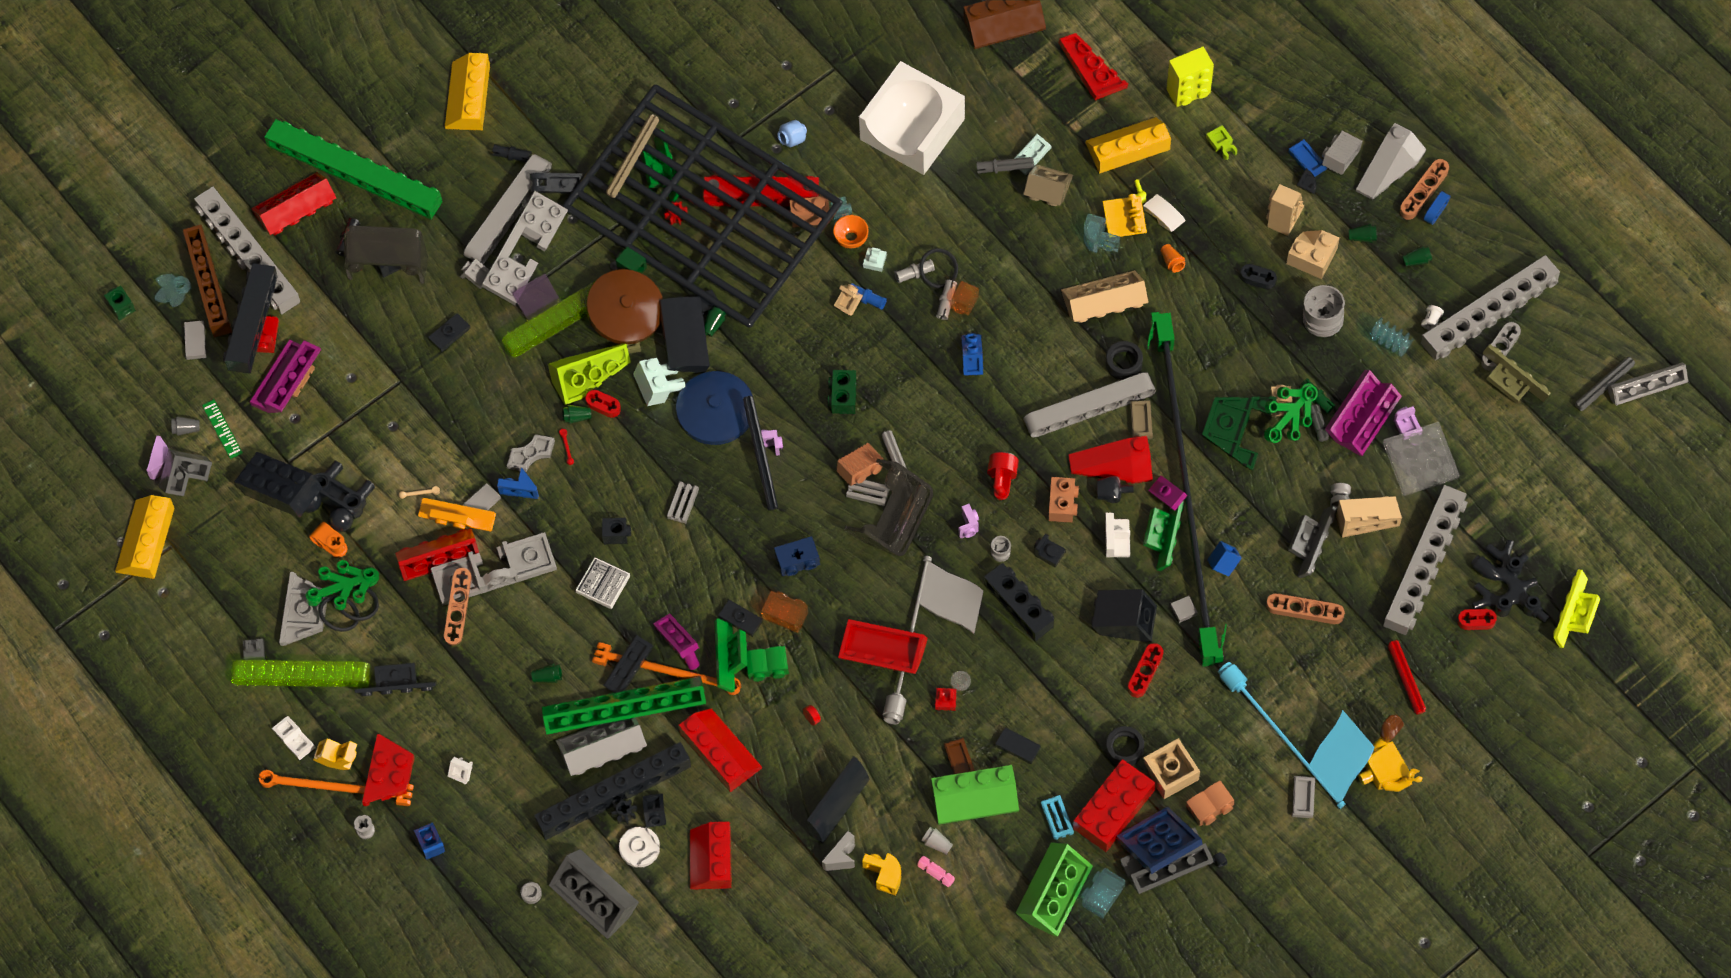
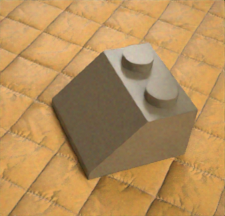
[1024,164,1073,206]

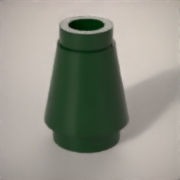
[1349,224,1377,243]
[1402,245,1432,267]
[704,307,726,337]
[562,405,591,424]
[531,663,562,683]

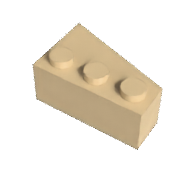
[1266,184,1304,236]

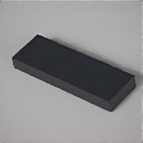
[603,635,654,693]

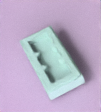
[1014,134,1052,175]

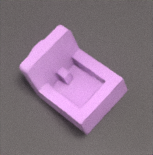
[1394,406,1422,441]
[761,430,783,456]
[958,504,979,538]

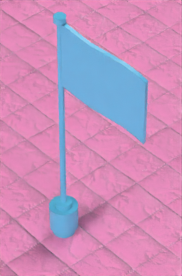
[1218,662,1374,809]

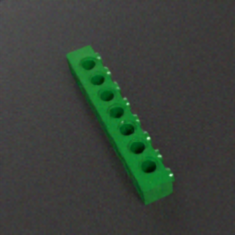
[542,676,706,735]

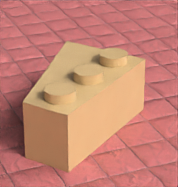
[1336,496,1402,538]

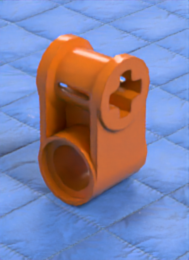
[309,522,348,558]

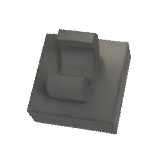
[243,639,265,662]

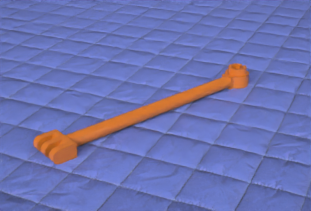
[592,643,741,695]
[259,770,414,806]

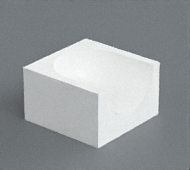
[859,61,965,175]

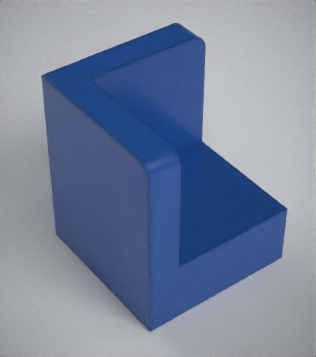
[1208,541,1242,576]

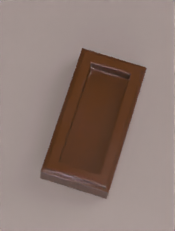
[944,738,975,774]

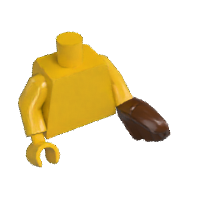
[1358,715,1422,792]

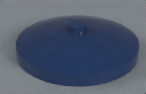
[676,371,753,445]

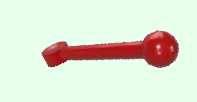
[559,429,574,465]

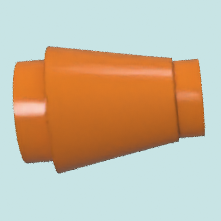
[1161,244,1185,273]

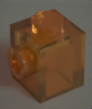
[951,281,979,315]

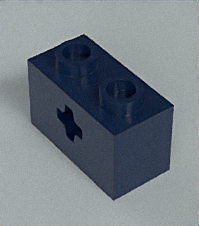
[774,536,820,576]

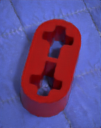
[586,390,621,418]
[1458,609,1497,630]

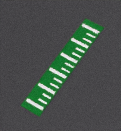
[202,400,243,459]

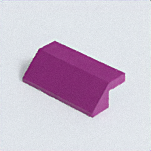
[250,339,321,413]
[1325,370,1402,456]

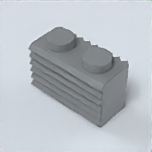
[1322,131,1363,175]

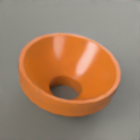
[833,215,869,248]

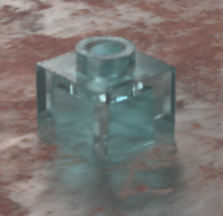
[830,197,852,225]

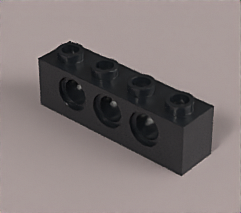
[984,563,1054,641]

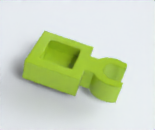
[1206,125,1237,160]

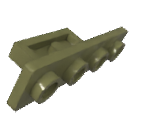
[1483,344,1551,404]

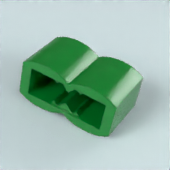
[747,646,789,682]

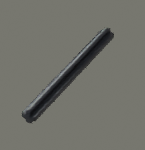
[743,396,778,510]

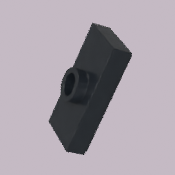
[428,313,471,352]
[718,600,763,637]

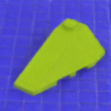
[548,343,631,405]

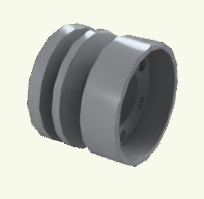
[1303,285,1345,337]

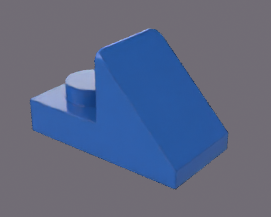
[497,468,539,499]
[414,823,445,859]

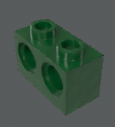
[828,370,857,414]

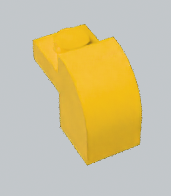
[313,738,357,770]
[862,853,901,896]

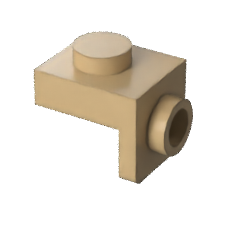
[834,284,863,316]

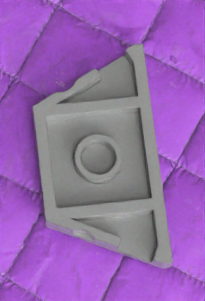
[279,572,328,646]

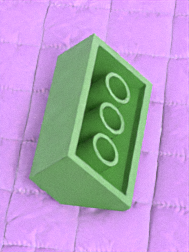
[931,765,1019,825]
[1016,843,1093,937]

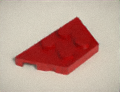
[362,734,414,806]

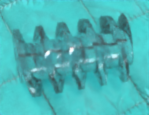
[1370,317,1414,357]

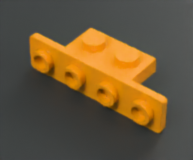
[418,498,496,532]

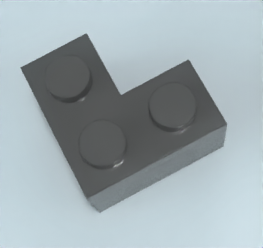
[159,449,212,496]

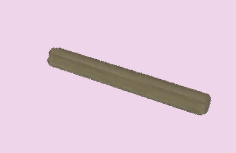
[606,114,659,198]

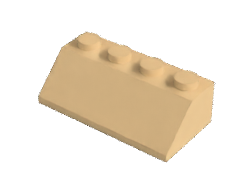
[1061,270,1148,323]

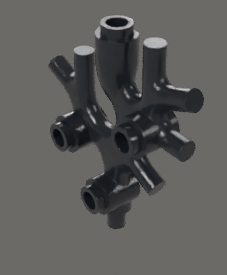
[1471,540,1549,623]

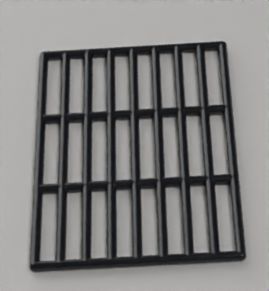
[562,84,843,328]

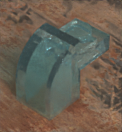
[1083,214,1120,253]

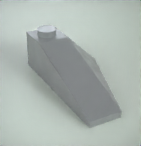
[1356,123,1426,200]

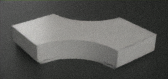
[507,435,555,472]

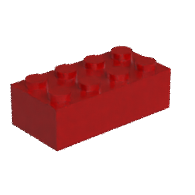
[1073,759,1156,852]

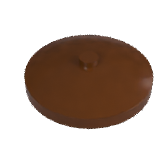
[586,269,663,344]

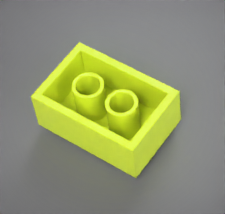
[1167,46,1214,107]

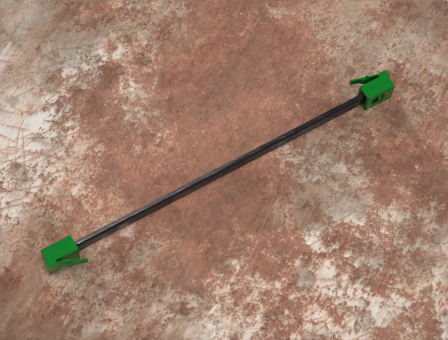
[1147,312,1227,667]

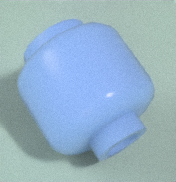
[778,120,807,147]

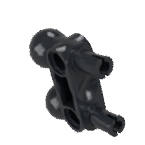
[305,461,375,532]

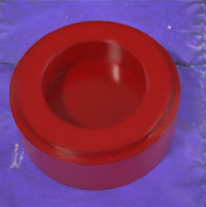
[803,705,821,726]

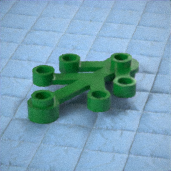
[1264,383,1318,443]
[306,560,379,610]

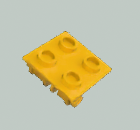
[1103,194,1147,238]

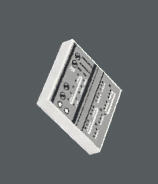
[576,558,630,609]

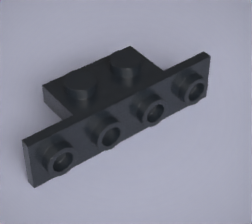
[355,662,437,696]

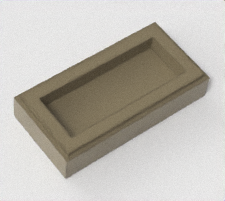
[1130,400,1153,439]

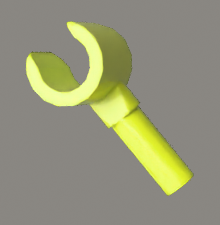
[1134,180,1147,204]

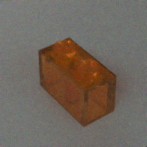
[761,591,808,633]

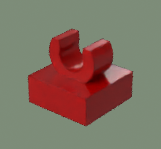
[935,688,957,711]

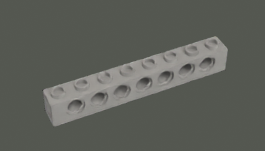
[194,187,300,315]
[1421,255,1560,361]
[1384,485,1468,635]

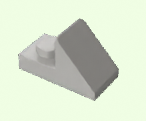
[822,831,855,871]

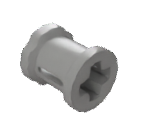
[354,815,375,839]

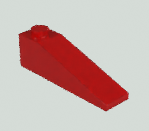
[1068,436,1153,484]

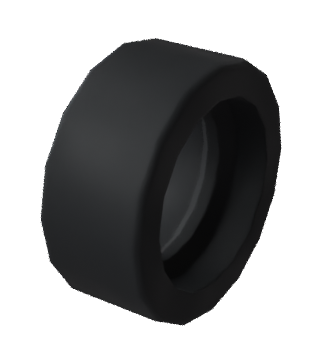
[1105,341,1143,380]
[1105,726,1144,766]

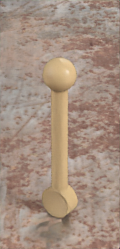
[399,486,440,499]

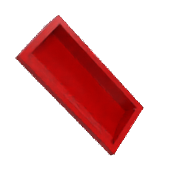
[838,619,928,674]

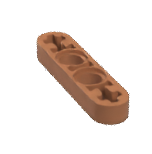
[1400,159,1449,220]
[444,568,472,646]
[1266,594,1345,624]

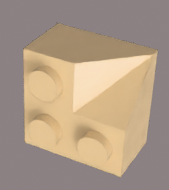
[1287,230,1339,279]
[1143,738,1200,799]

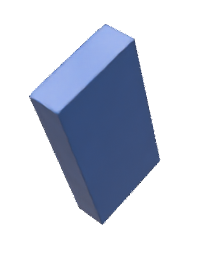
[1288,139,1327,177]

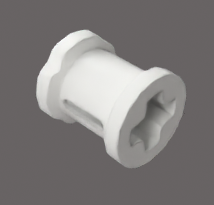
[1421,305,1444,330]

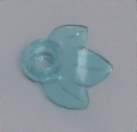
[155,274,191,307]

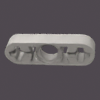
[1481,322,1521,371]

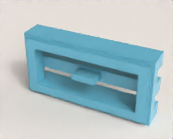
[1041,795,1074,840]

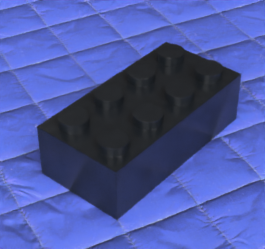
[234,452,323,518]

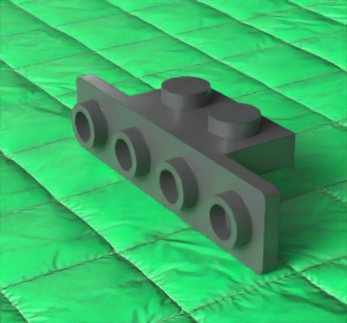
[1288,506,1337,578]

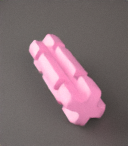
[918,856,955,887]

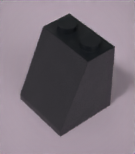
[1091,589,1157,642]

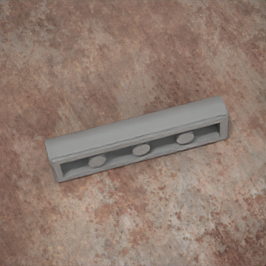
[1608,362,1688,405]

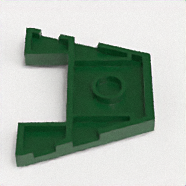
[1202,396,1277,471]

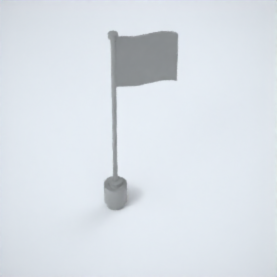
[883,556,983,725]

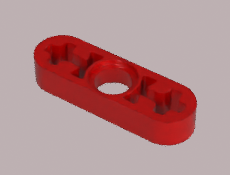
[1128,643,1163,698]

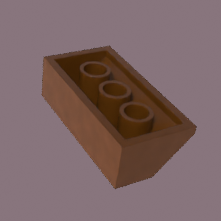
[963,0,1046,49]

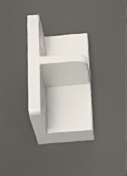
[1105,513,1130,557]

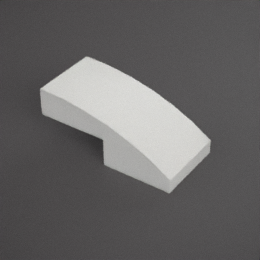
[1143,194,1185,232]
[272,716,315,760]

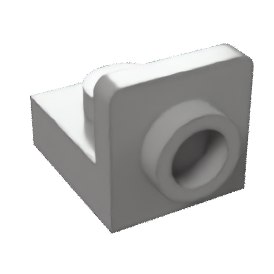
[460,259,490,289]

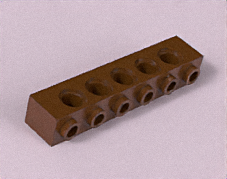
[183,225,232,338]

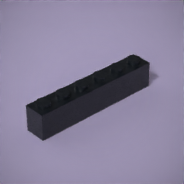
[223,264,278,374]

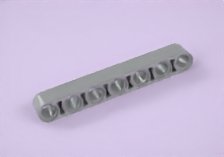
[464,154,552,264]
[1023,373,1156,437]

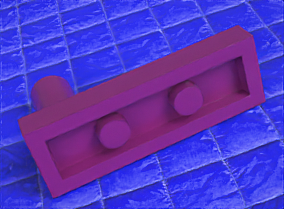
[653,614,700,670]

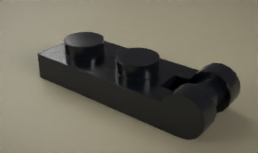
[530,173,584,194]

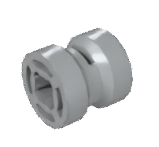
[1331,483,1351,509]
[991,536,1011,562]

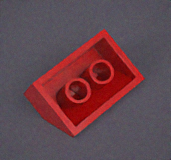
[690,822,732,890]

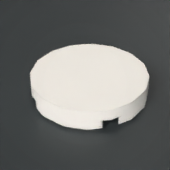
[619,827,660,867]

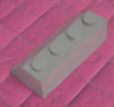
[556,718,647,776]

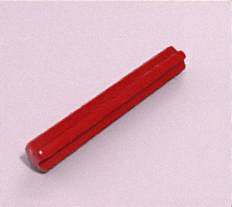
[1388,640,1426,715]

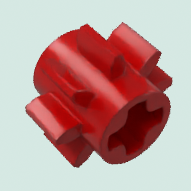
[664,201,688,225]

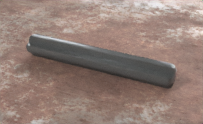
[1575,357,1635,411]

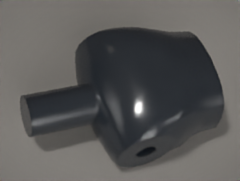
[1097,476,1134,503]

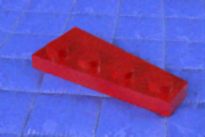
[1059,33,1128,100]

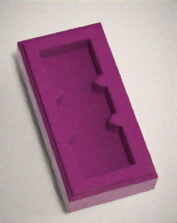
[1148,475,1187,511]

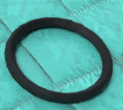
[919,248,958,289]
[337,585,379,621]
[319,596,360,632]

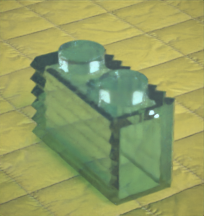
[1081,868,1126,919]

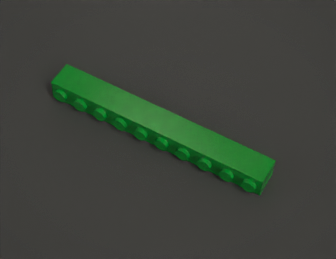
[265,119,442,220]

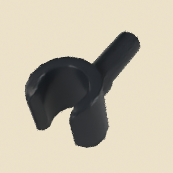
[1212,852,1228,867]

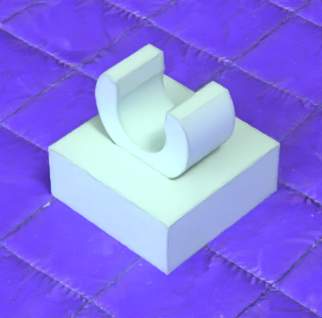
[863,247,887,272]

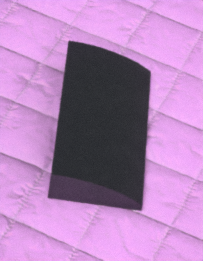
[659,297,710,373]
[807,756,870,843]

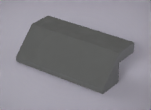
[1119,828,1214,894]

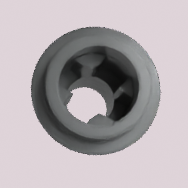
[171,416,200,436]

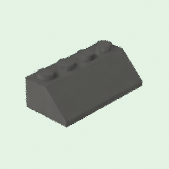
[549,849,639,939]

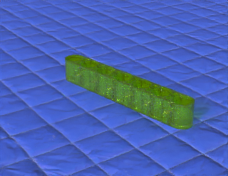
[501,281,595,358]
[231,660,370,687]

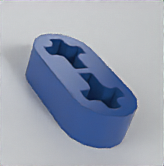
[1424,191,1451,225]

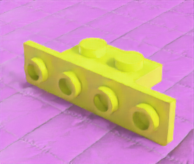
[1553,569,1600,648]

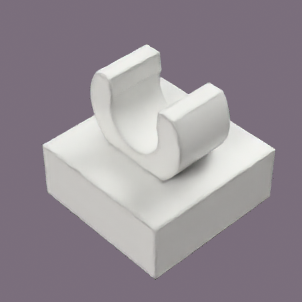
[448,757,473,784]

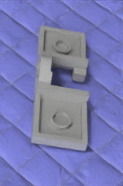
[481,191,568,305]
[431,532,557,605]

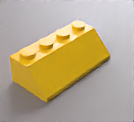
[445,53,490,130]
[1085,117,1171,174]
[115,495,174,579]

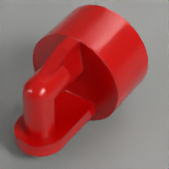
[987,452,1019,500]

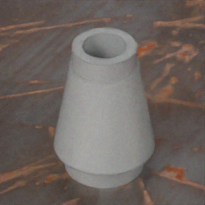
[921,827,953,855]

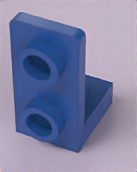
[962,333,983,375]

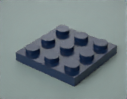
[1117,807,1203,874]

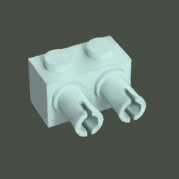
[633,358,685,406]

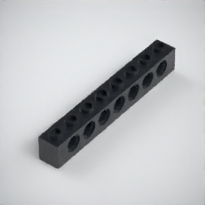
[534,742,691,840]

